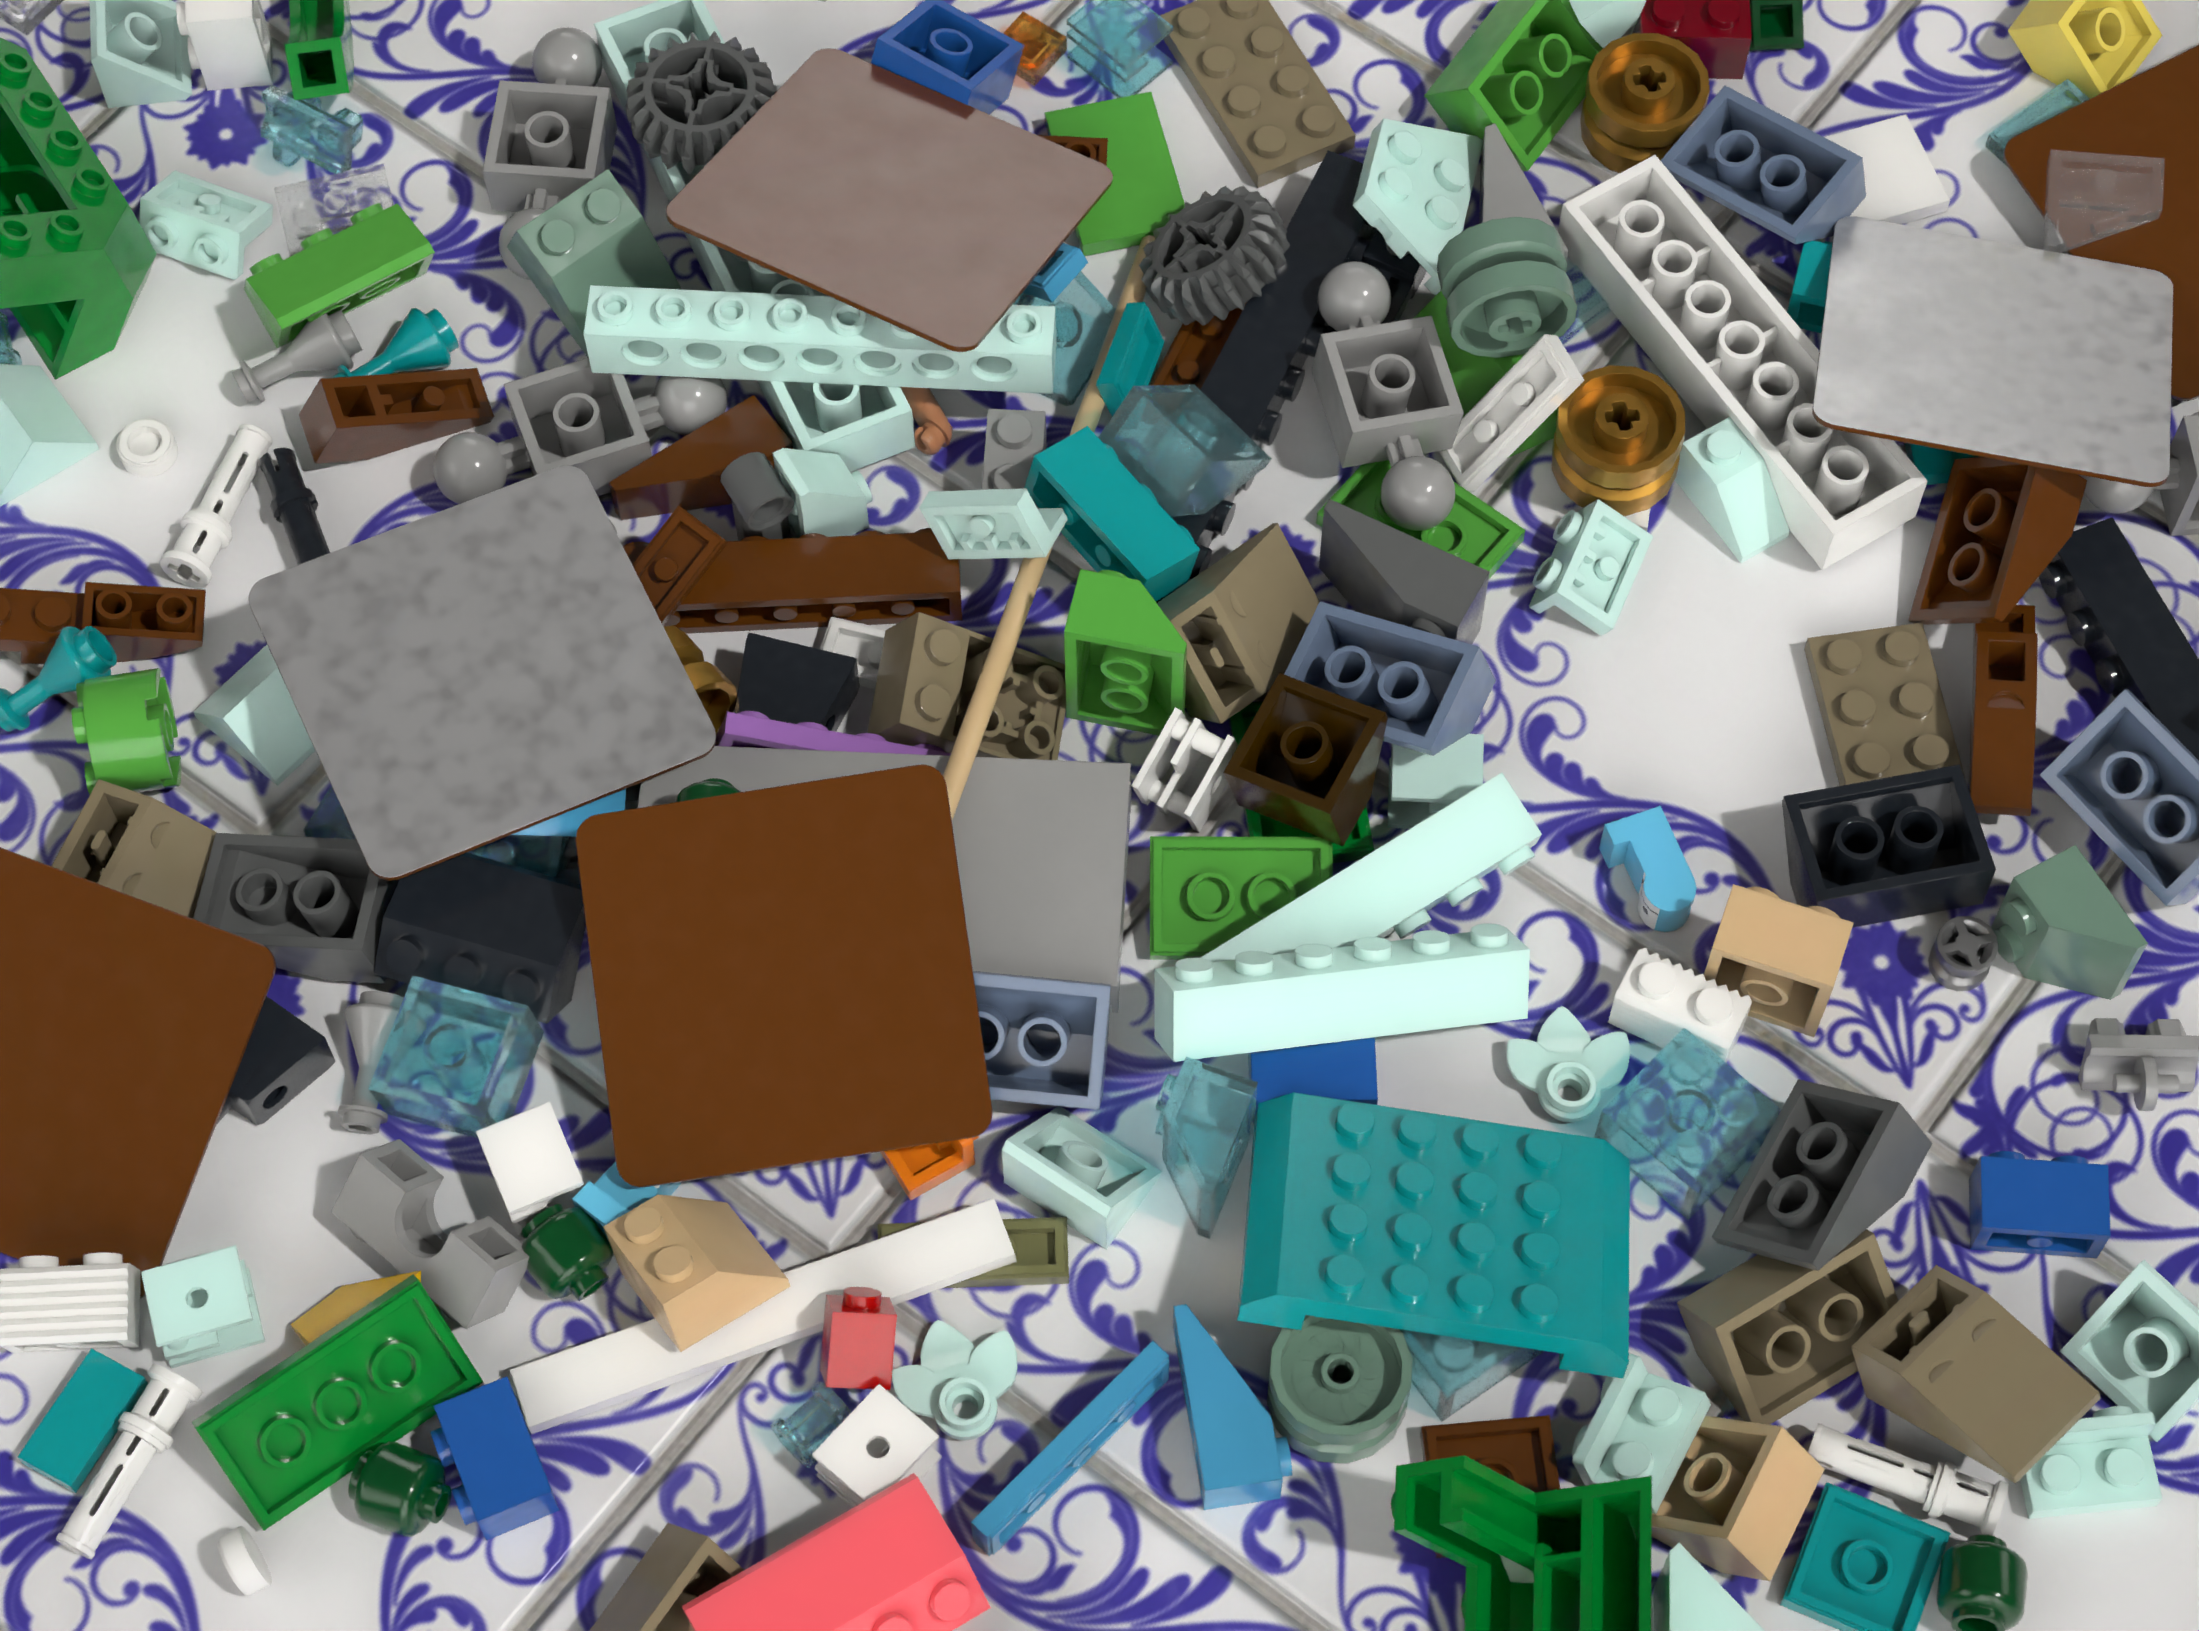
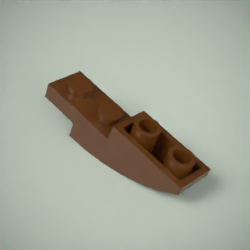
[0,582,206,664]
[1969,605,2038,816]

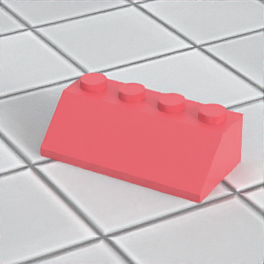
[681,1473,991,1631]

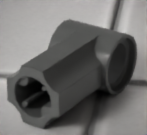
[720,452,794,541]

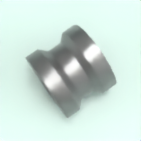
[1928,916,1998,991]

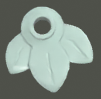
[1507,1006,1630,1122]
[892,1320,1018,1440]

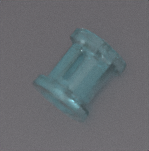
[771,1381,852,1468]

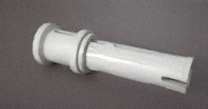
[160,424,273,588]
[55,1364,203,1560]
[1808,1423,2009,1536]

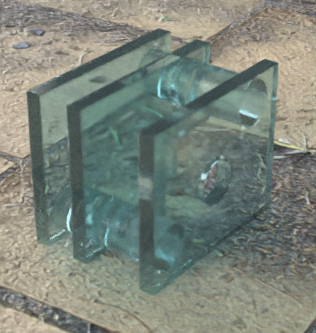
[1067,0,1173,98]

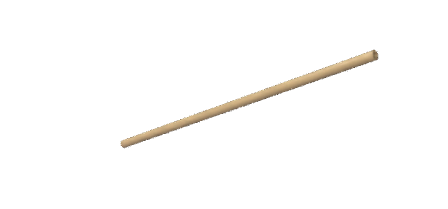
[943,236,1155,820]

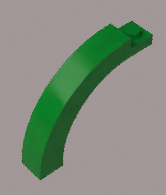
[284,0,354,100]

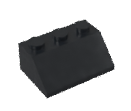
[1782,764,1996,928]
[374,852,586,1024]

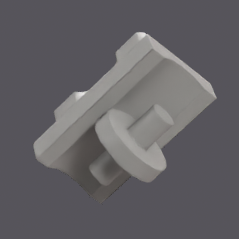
[2078,1018,2199,1111]

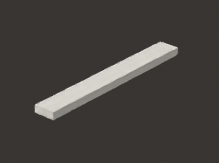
[510,1198,1016,1434]

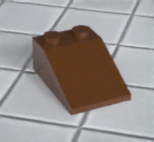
[1908,457,2087,625]

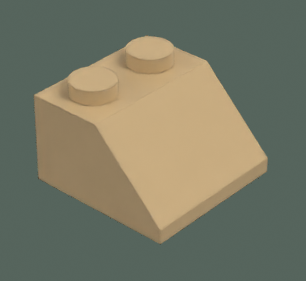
[603,1194,790,1352]
[1652,1416,1825,1581]

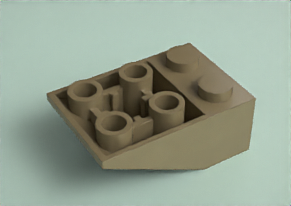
[1157,523,1320,724]
[867,612,1066,760]
[52,779,217,919]
[1851,1265,2101,1484]

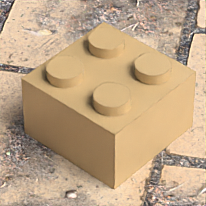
[1704,884,1854,1037]

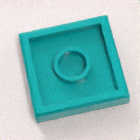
[1780,1482,1951,1631]

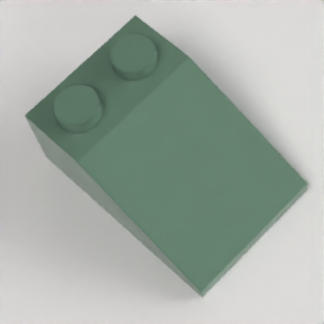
[507,169,682,357]

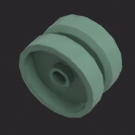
[1437,217,1577,358]
[1267,1315,1413,1464]

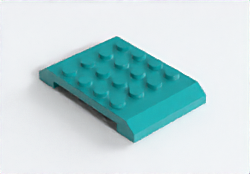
[1237,1092,1630,1379]

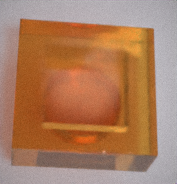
[1003,11,1067,86]

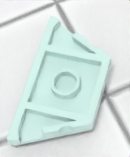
[1353,118,1483,295]

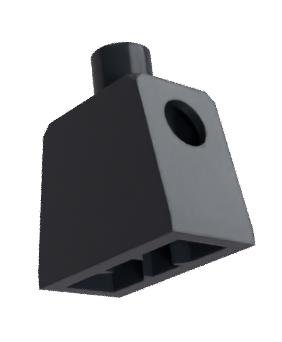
[735,632,860,732]
[216,996,335,1125]

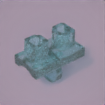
[261,85,363,177]

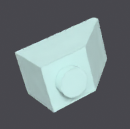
[1675,417,1790,563]
[773,448,872,538]

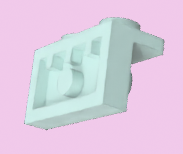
[139,170,273,280]
[919,488,1068,559]
[1529,499,1653,636]
[1572,1353,1711,1515]
[2020,1406,2162,1519]

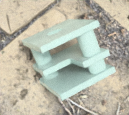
[1387,734,1484,829]
[141,1245,265,1368]

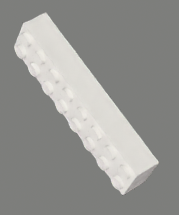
[1558,155,1928,570]

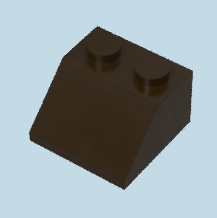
[1223,673,1388,846]

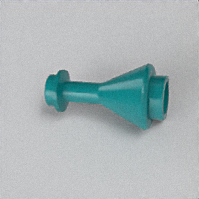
[331,308,459,378]
[0,626,117,732]

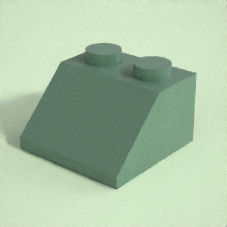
[1991,845,2148,1000]

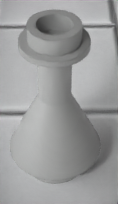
[232,310,363,402]
[338,991,418,1134]

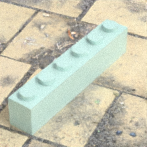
[1201,773,1542,962]
[1155,923,1530,1062]

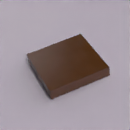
[1420,1415,1560,1558]

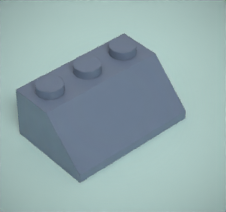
[1660,85,1866,244]
[1284,601,1496,756]
[2040,689,2199,906]
[973,971,1111,1110]

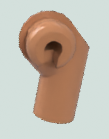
[900,387,952,455]

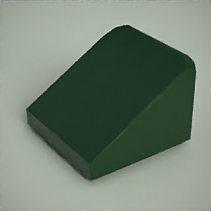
[1749,0,1804,51]

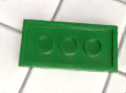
[191,1274,483,1531]

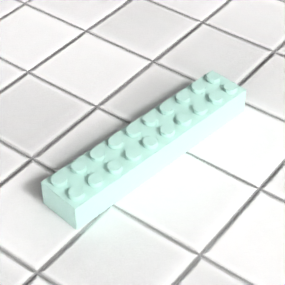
[594,0,915,472]

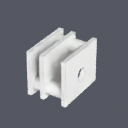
[1131,707,1238,833]
[476,1102,584,1238]
[812,1384,942,1508]

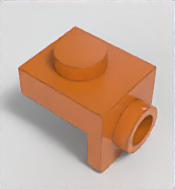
[880,1136,979,1201]

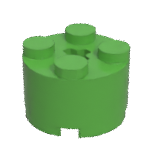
[71,668,181,795]

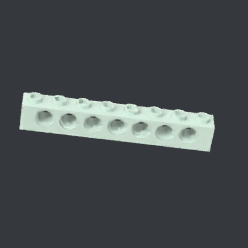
[584,285,1056,394]

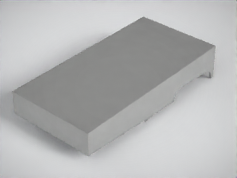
[625,746,1132,1013]

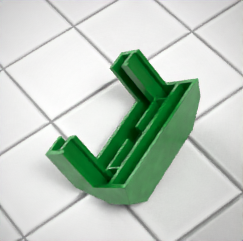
[0,37,157,380]
[1391,1455,1652,1631]

